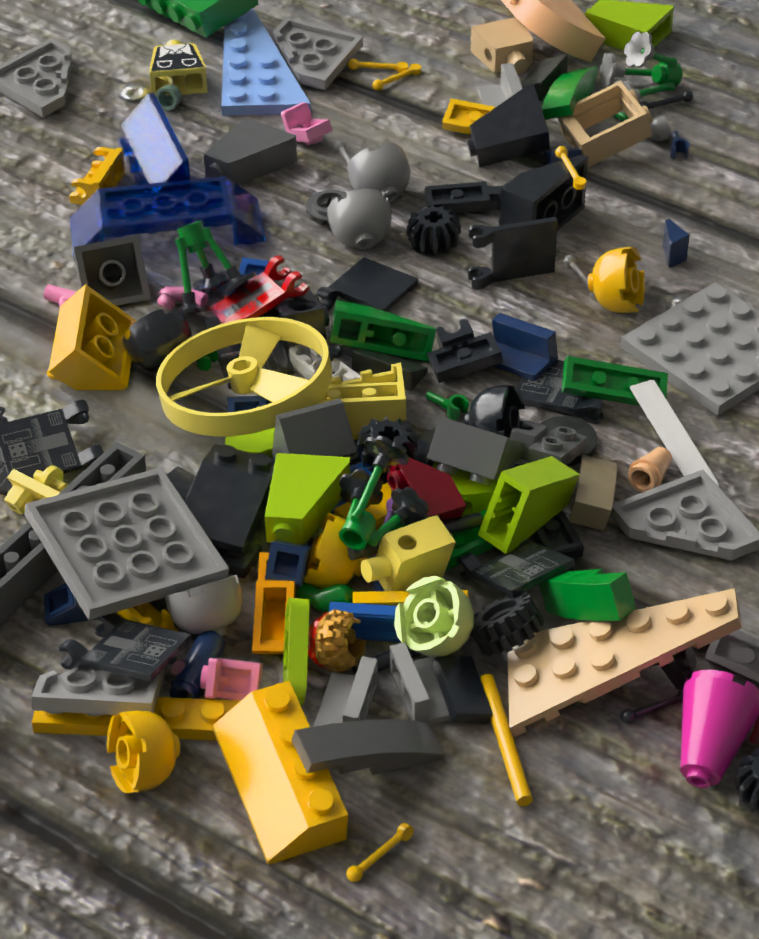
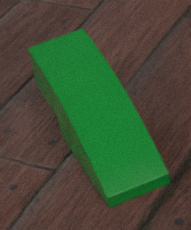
[539,569,636,621]

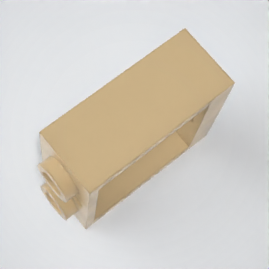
[557,81,653,168]

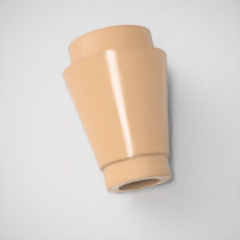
[628,447,672,492]

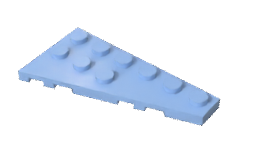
[221,8,311,116]

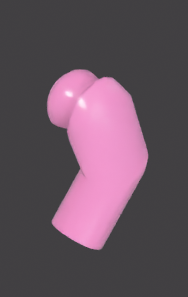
[44,284,76,308]
[157,286,208,310]

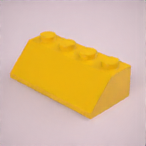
[213,680,348,865]

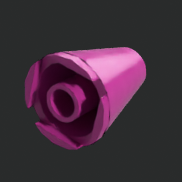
[680,669,759,788]

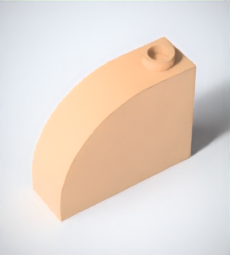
[502,0,605,63]

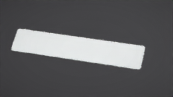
[630,380,719,486]

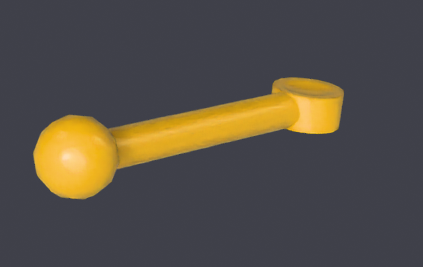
[348,59,408,72]
[372,63,421,91]
[555,146,586,190]
[346,823,414,882]

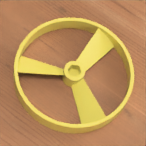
[156,317,333,437]

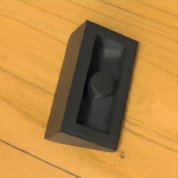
[521,54,568,101]
[352,349,428,391]

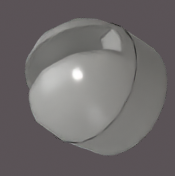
[649,116,671,142]

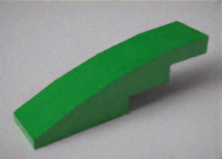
[541,66,598,120]

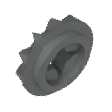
[306,190,347,225]

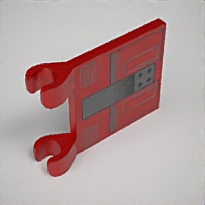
[210,256,309,324]

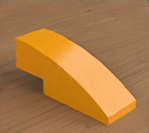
[252,552,298,655]

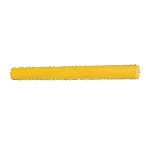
[480,674,533,806]

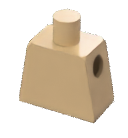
[471,17,533,74]

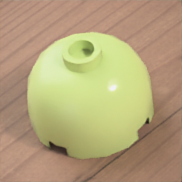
[394,576,474,657]

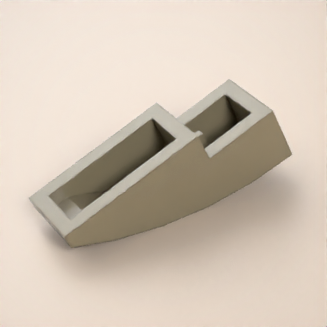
[569,454,617,531]

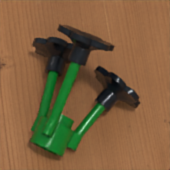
[170,220,257,314]
[339,436,429,550]

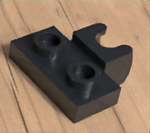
[427,319,503,383]

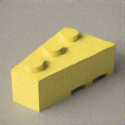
[315,362,406,440]

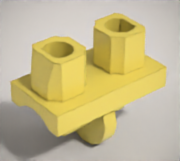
[4,466,68,515]

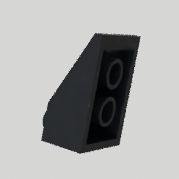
[499,154,588,231]
[185,444,275,553]

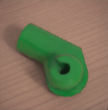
[296,582,354,613]

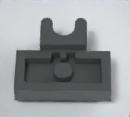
[510,421,588,465]

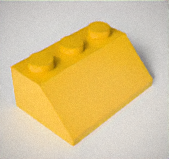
[48,284,137,390]

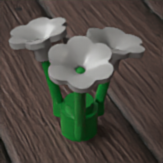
[600,32,683,114]

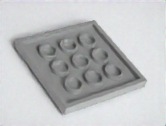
[620,282,759,416]
[24,468,229,620]

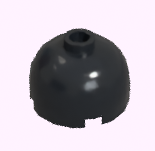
[122,307,192,372]
[464,385,525,438]

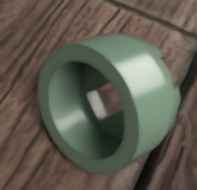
[156,85,182,111]

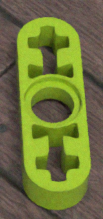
[282,597,309,706]

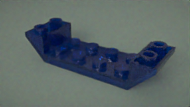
[70,176,266,261]

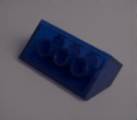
[118,92,193,219]

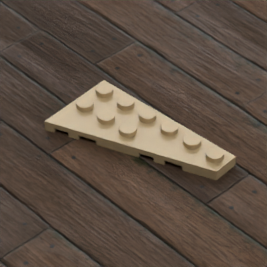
[508,588,742,738]

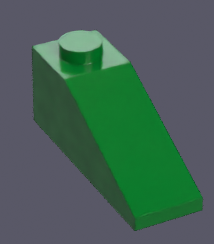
[329,300,436,362]

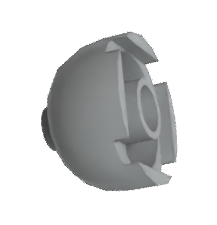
[347,143,411,202]
[327,188,392,250]
[164,575,243,636]

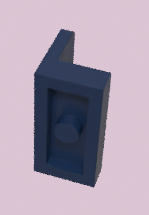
[492,313,558,380]

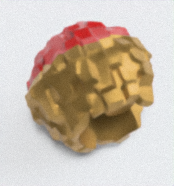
[308,609,366,673]

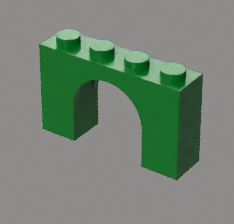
[138,0,259,37]

